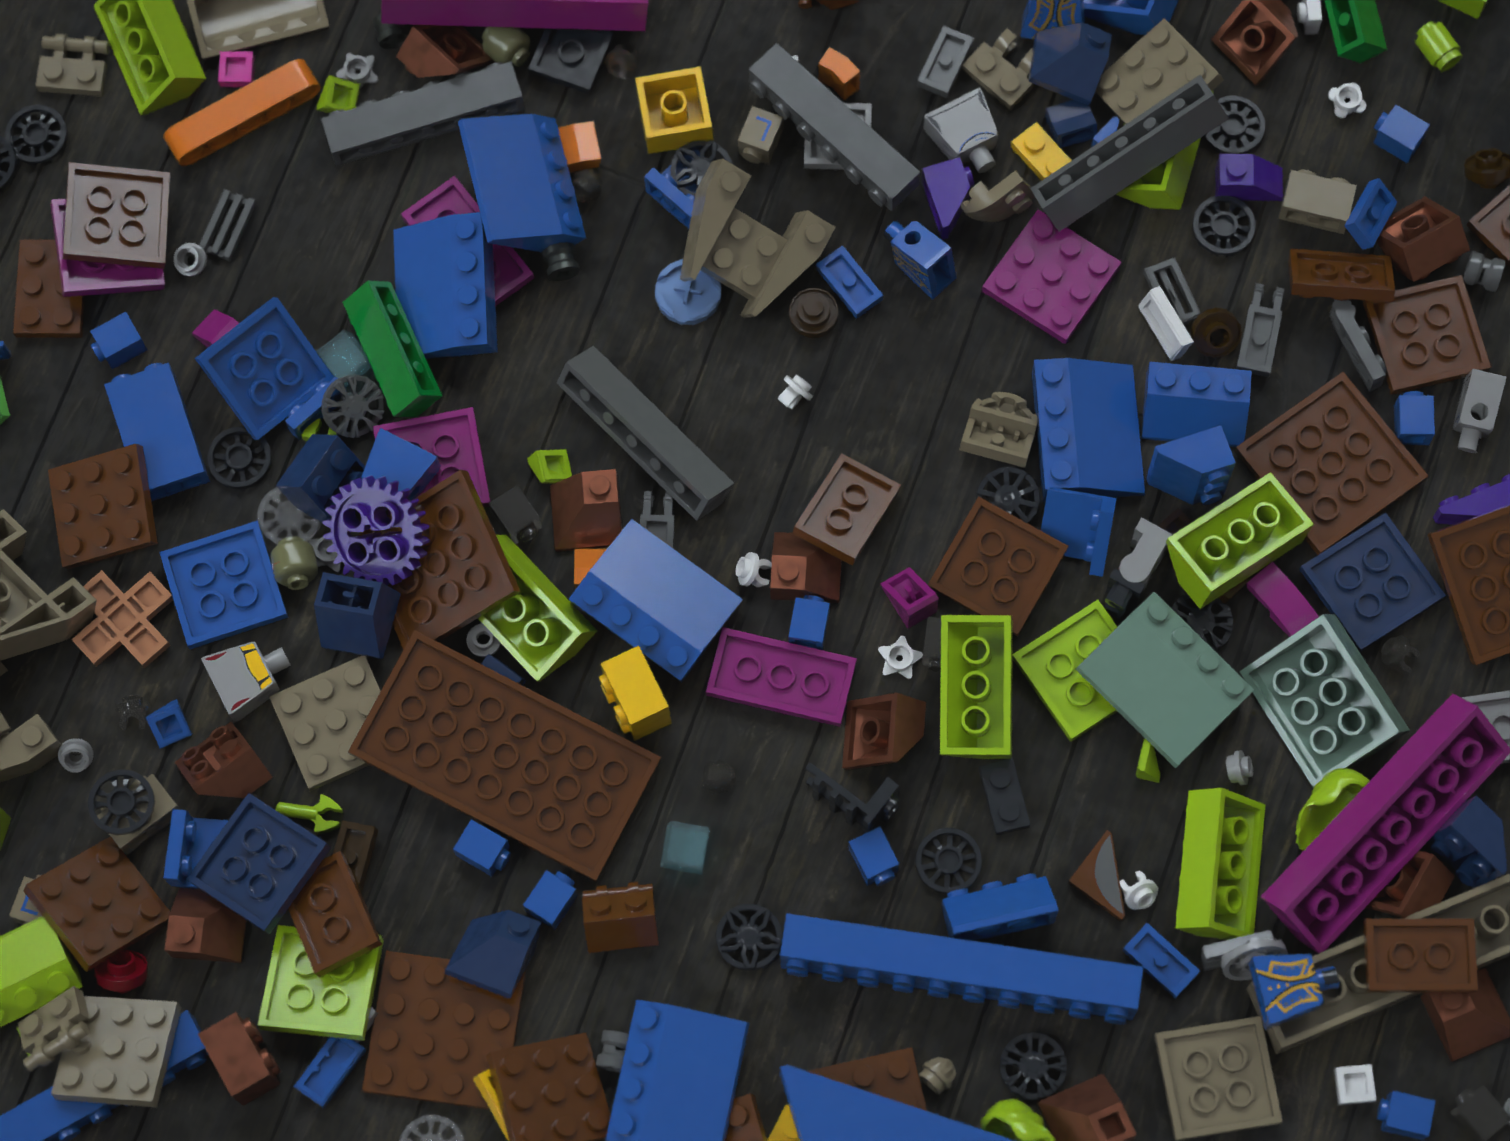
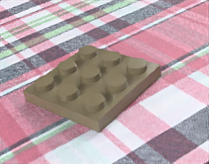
[1095,18,1224,124]
[269,656,381,791]
[51,996,181,1107]
[1154,1016,1282,1141]

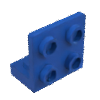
[644,149,707,229]
[1041,487,1116,577]
[164,809,229,889]

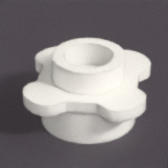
[1328,83,1366,118]

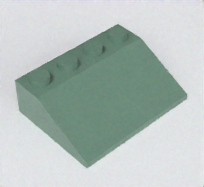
[1076,592,1254,768]
[1239,614,1410,788]

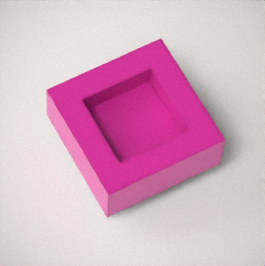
[218,51,255,87]

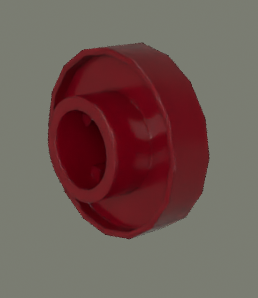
[95,950,148,993]

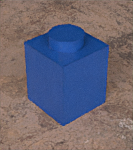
[1374,105,1430,163]
[90,312,147,369]
[1394,391,1435,445]
[788,595,830,650]
[453,819,511,876]
[848,827,899,886]
[523,870,578,931]
[1377,1091,1435,1140]

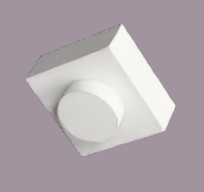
[1297,0,1322,34]
[1334,1064,1376,1105]

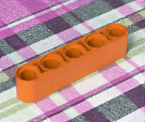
[164,59,321,166]

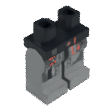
[1104,517,1172,620]

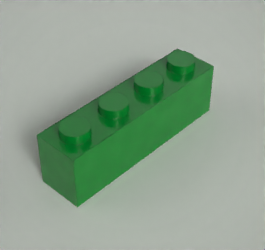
[1324,0,1387,63]
[343,280,442,417]

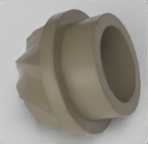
[919,1057,956,1095]

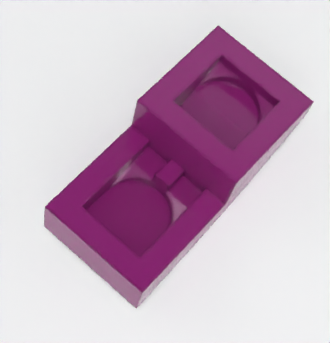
[1247,562,1319,637]

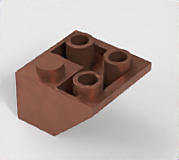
[175,722,273,798]
[1038,1074,1136,1141]

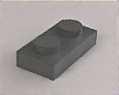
[917,26,974,98]

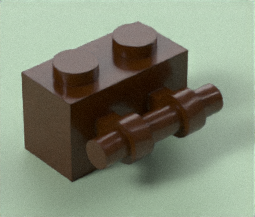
[582,881,659,953]

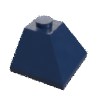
[1028,22,1111,105]
[444,910,541,999]

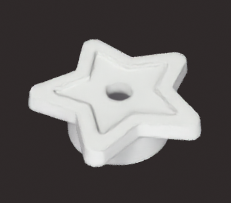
[878,636,923,679]

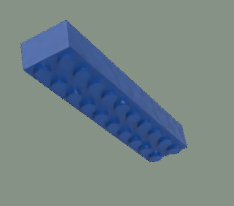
[780,914,1143,1024]

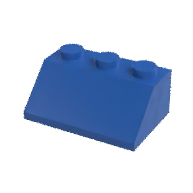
[1141,362,1252,447]
[1146,425,1236,505]
[941,873,1058,941]

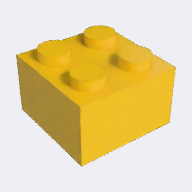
[635,66,713,154]
[598,646,672,741]

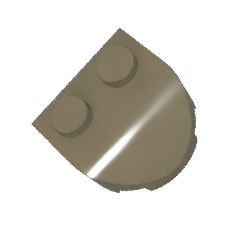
[961,170,1035,222]
[959,392,1037,468]

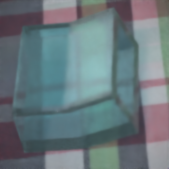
[316,330,371,387]
[660,821,709,874]

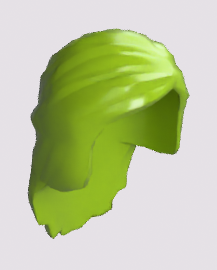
[1295,768,1369,850]
[980,1099,1055,1141]

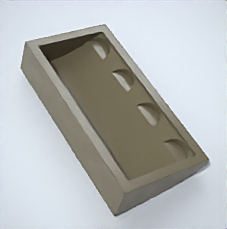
[187,0,330,60]

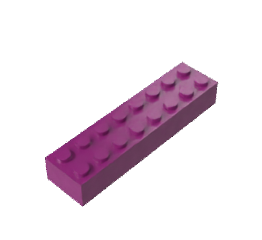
[381,0,648,31]
[1261,694,1510,954]

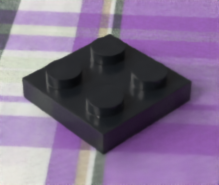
[528,28,614,95]

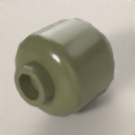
[482,27,531,67]
[270,537,318,590]

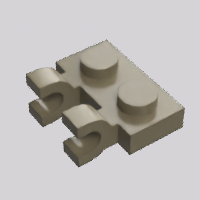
[962,28,1033,111]

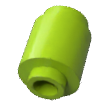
[1415,21,1462,72]

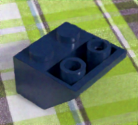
[276,434,365,523]
[314,572,401,659]
[1426,795,1507,889]

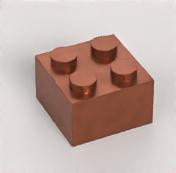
[198,1012,281,1106]

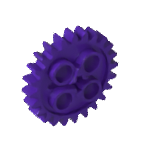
[322,475,430,585]

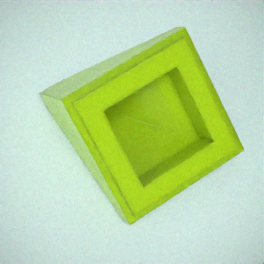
[316,76,360,113]
[527,449,572,484]
[1136,739,1160,783]

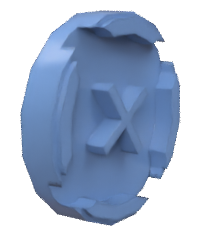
[655,259,721,325]

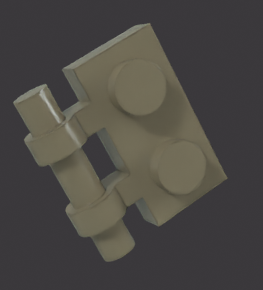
[35,34,109,97]
[18,986,89,1071]

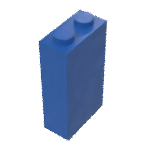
[104,362,210,502]

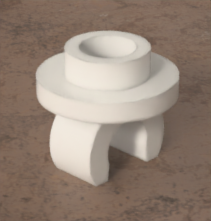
[778,374,813,409]
[736,552,772,587]
[1120,871,1158,910]

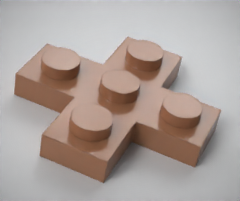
[71,570,173,668]

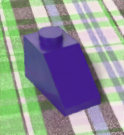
[1215,154,1283,201]
[921,157,974,240]

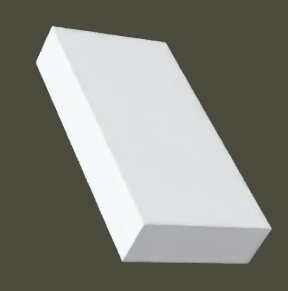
[1138,286,1194,361]

